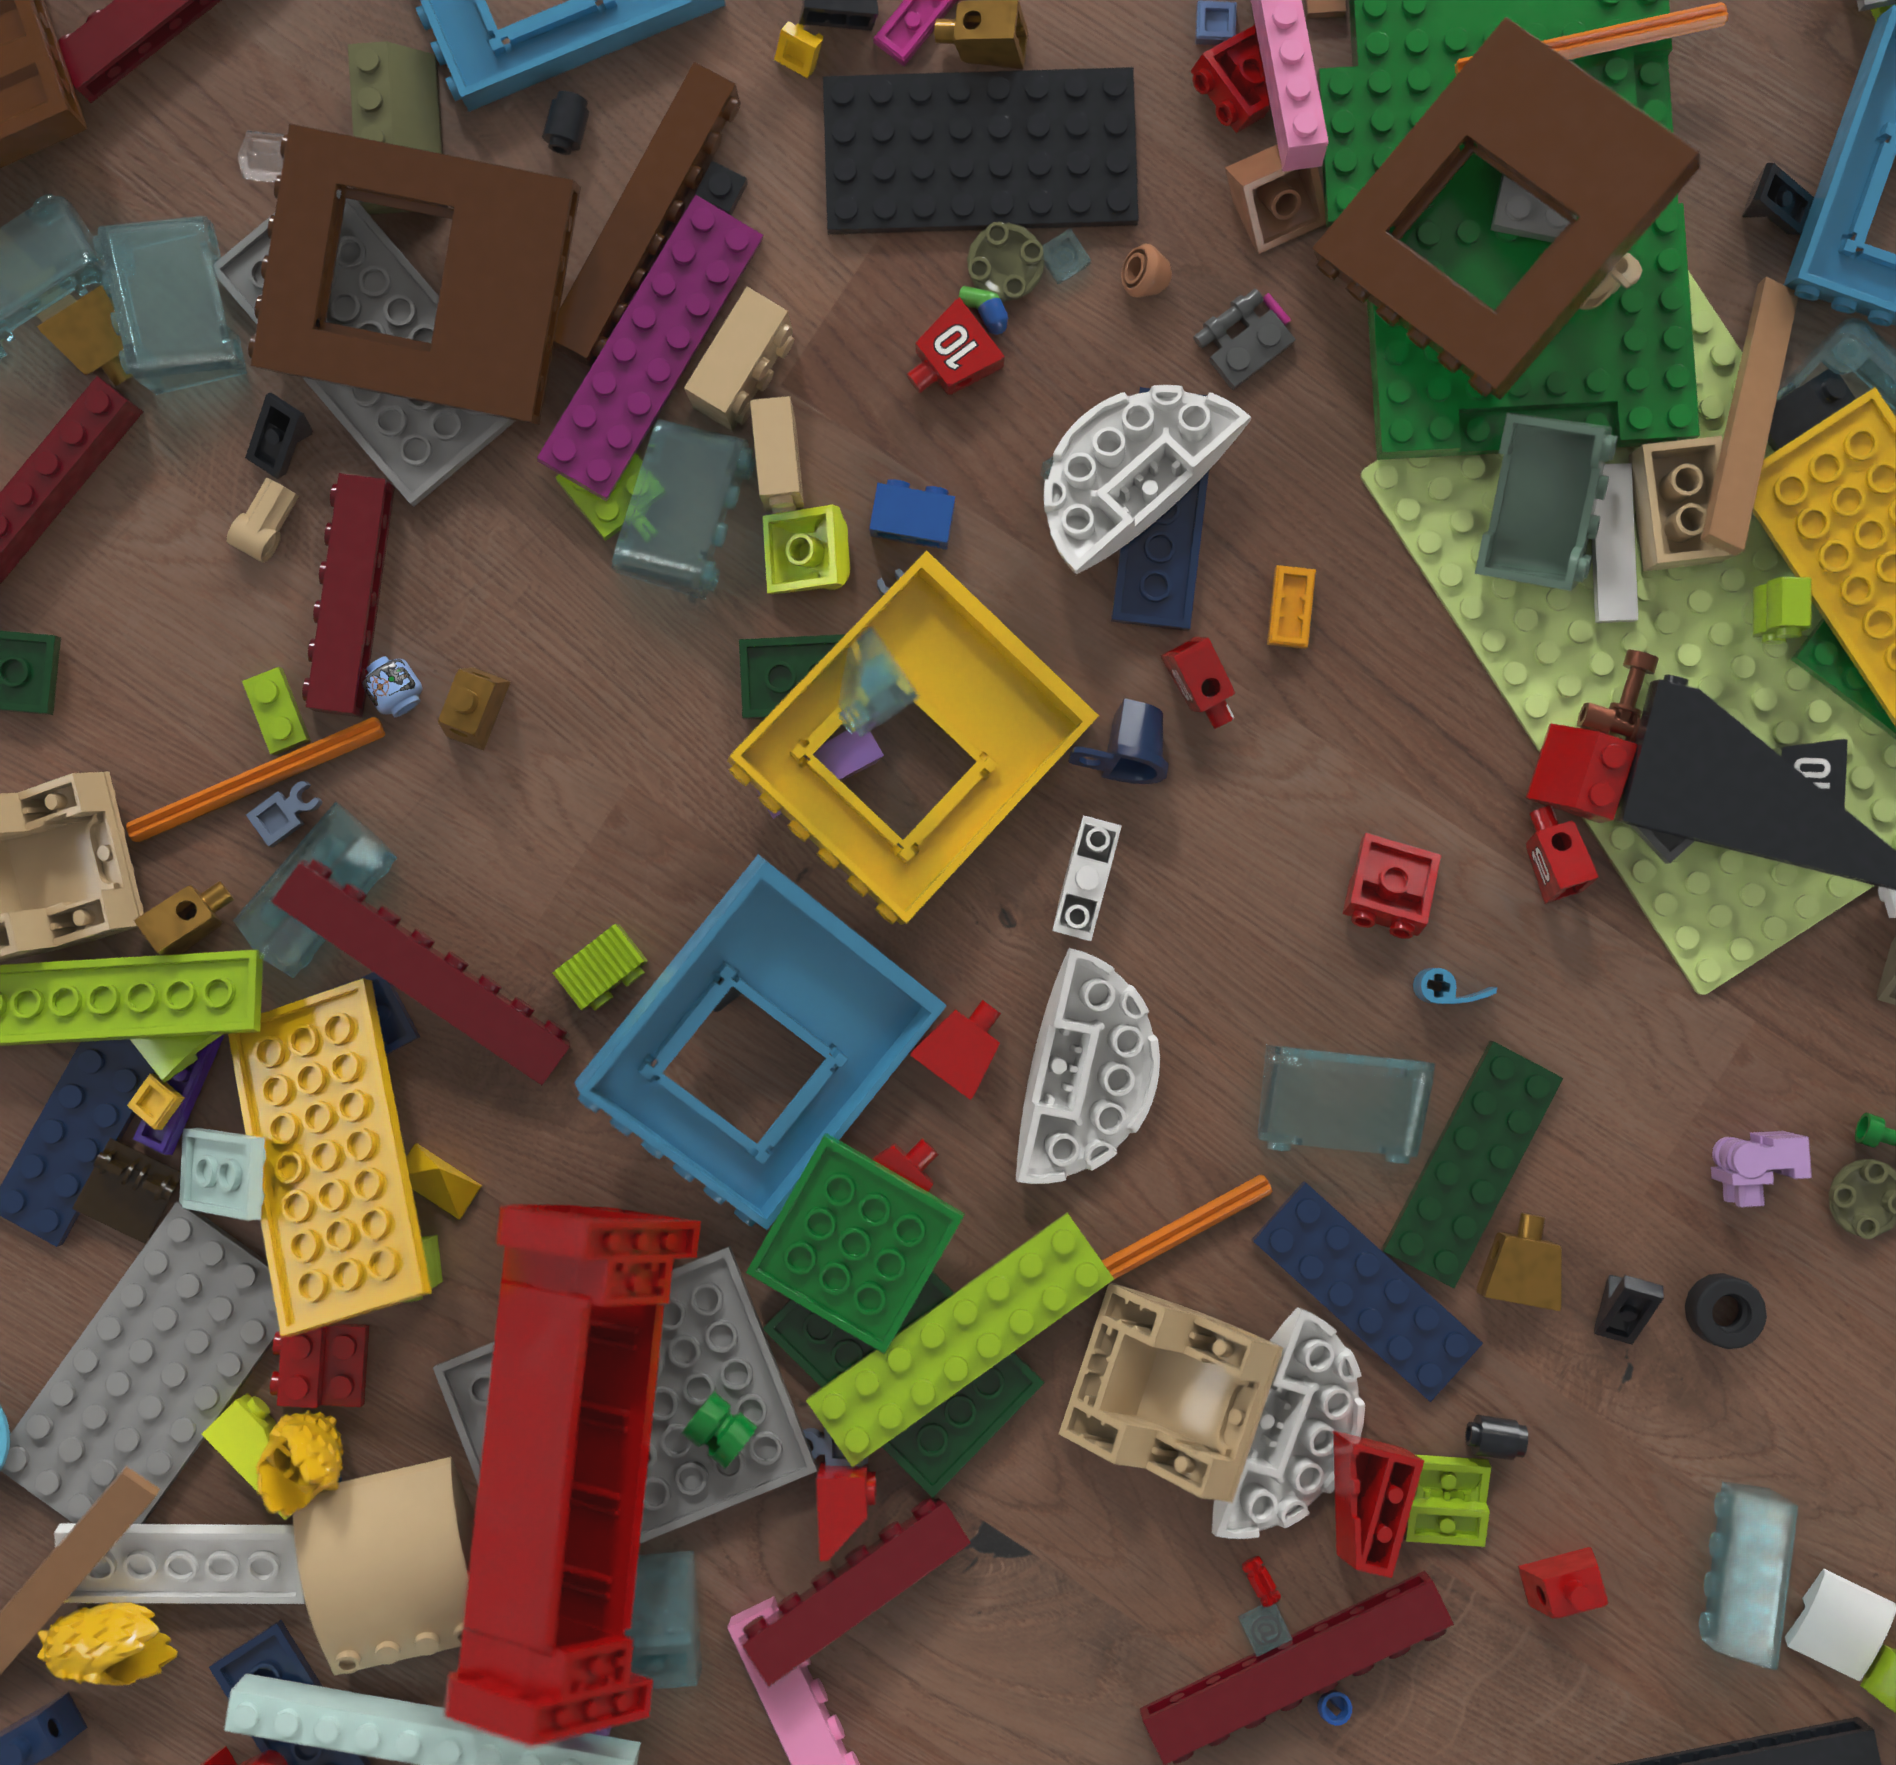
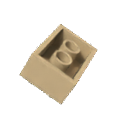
[684,287,795,431]
[1628,436,1734,572]

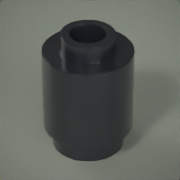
[542,91,589,155]
[1465,1415,1528,1460]

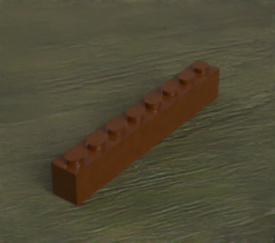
[553,62,741,367]

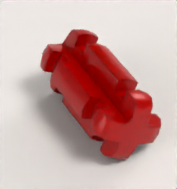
[1242,1556,1281,1607]

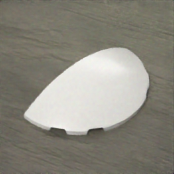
[1044,385,1251,574]
[1016,948,1160,1184]
[1212,1307,1365,1539]

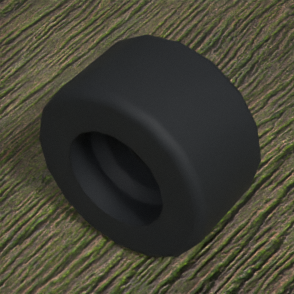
[1685,1273,1767,1349]

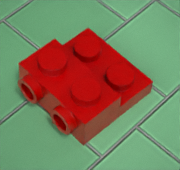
[1190,25,1271,133]
[1342,833,1441,939]
[270,1323,370,1408]

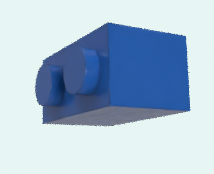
[869,479,955,550]

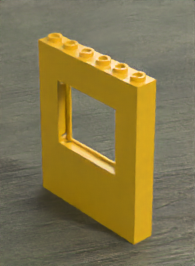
[727,550,1099,925]

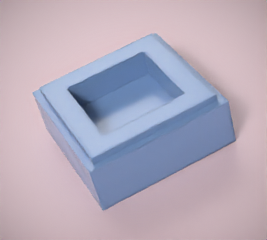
[1195,1,1237,45]

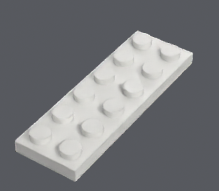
[54,1524,305,1604]

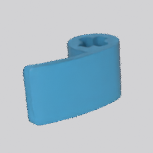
[1413,968,1497,1004]

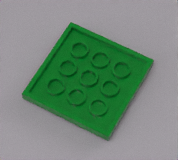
[746,1133,965,1354]

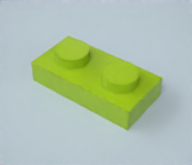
[242,667,311,755]

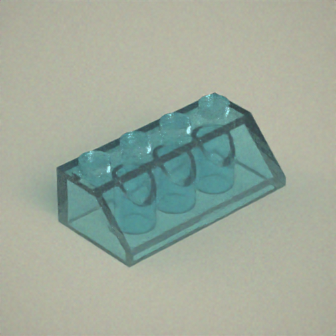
[233,802,397,978]
[1699,1481,1798,1670]

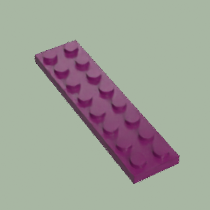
[537,195,764,502]

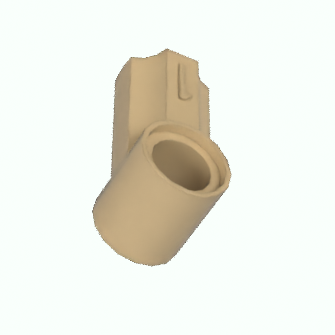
[226,478,299,563]

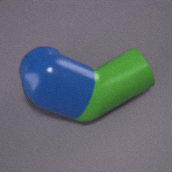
[959,286,1008,335]

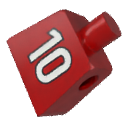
[906,297,1005,395]
[1161,637,1235,729]
[1526,806,1599,904]

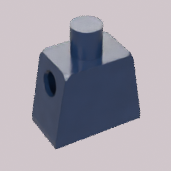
[0,1692,87,1765]

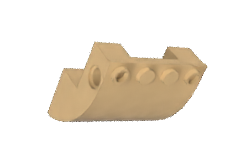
[0,771,144,962]
[1059,1283,1284,1503]
[293,1457,474,1676]

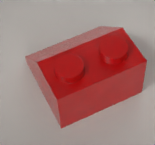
[1525,723,1638,823]
[816,1462,877,1562]

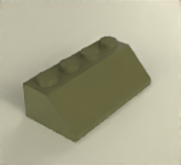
[348,41,443,215]

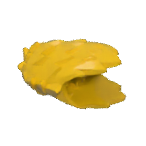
[256,1410,344,1517]
[37,1602,178,1685]

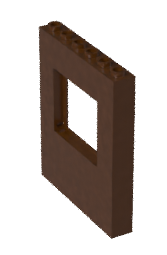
[1312,17,1700,400]
[248,124,581,425]

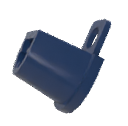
[1068,698,1169,784]

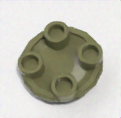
[967,222,1045,301]
[1829,1159,1896,1239]

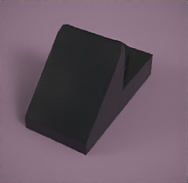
[1742,163,1814,235]
[245,392,313,479]
[1594,1275,1664,1345]

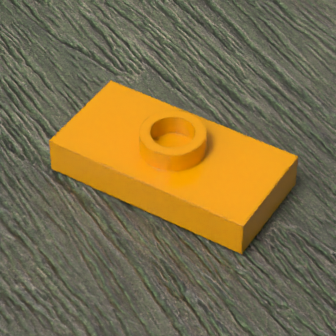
[1267,565,1316,649]

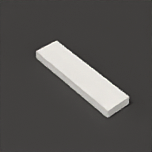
[1592,463,1638,623]

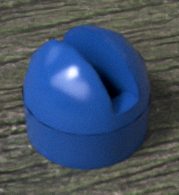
[1317,1690,1352,1726]

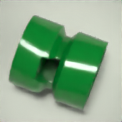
[681,1391,758,1469]

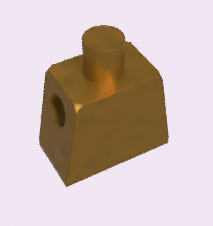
[934,0,1028,69]
[37,285,135,387]
[438,667,511,751]
[133,881,234,955]
[1476,1213,1562,1311]

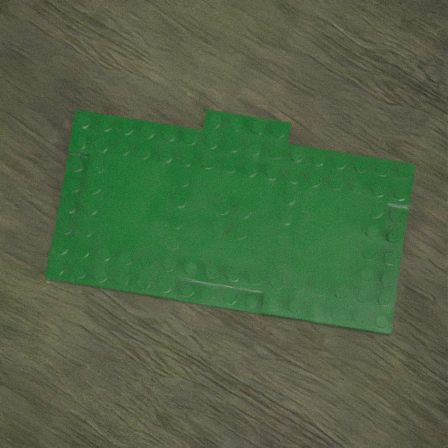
[1317,0,1700,460]

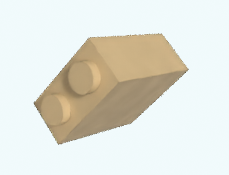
[750,396,804,514]

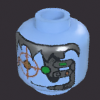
[362,656,422,717]

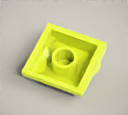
[763,504,850,594]

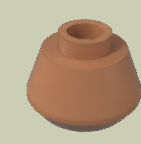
[1121,244,1172,298]

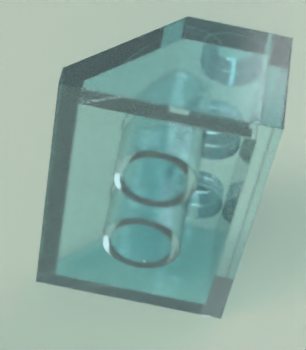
[838,627,919,737]

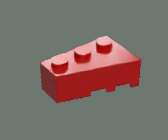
[1333,1430,1424,1578]

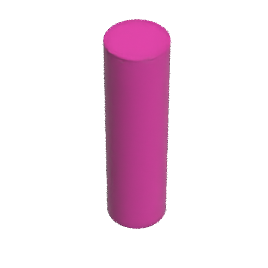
[1263,293,1291,326]

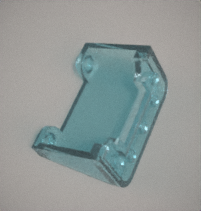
[0,194,122,359]
[1257,1044,1435,1164]

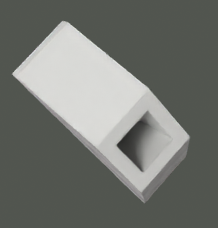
[1052,815,1122,941]

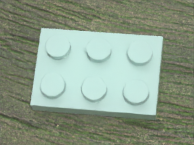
[179,1128,266,1220]

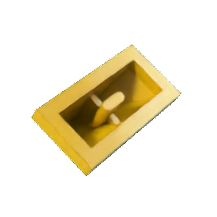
[406,1143,482,1220]

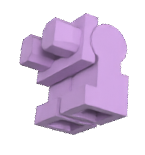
[1711,1131,1811,1207]

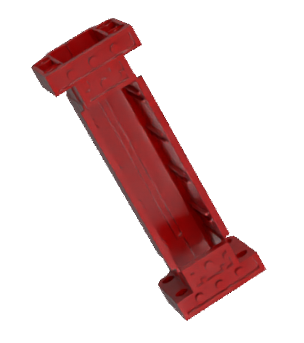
[444,1204,701,1747]

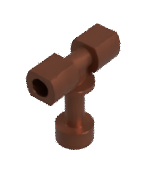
[1577,650,1659,743]

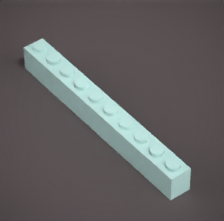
[224,1673,641,1765]

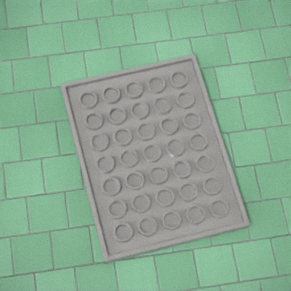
[433,1246,818,1543]

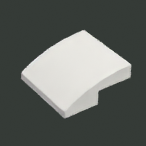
[1785,1568,1896,1681]

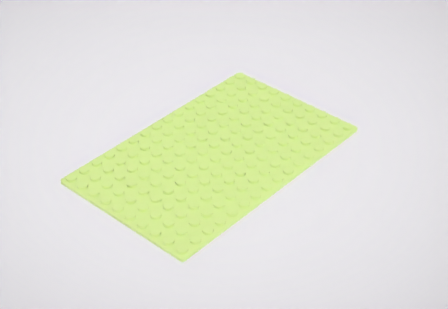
[1360,271,1896,995]

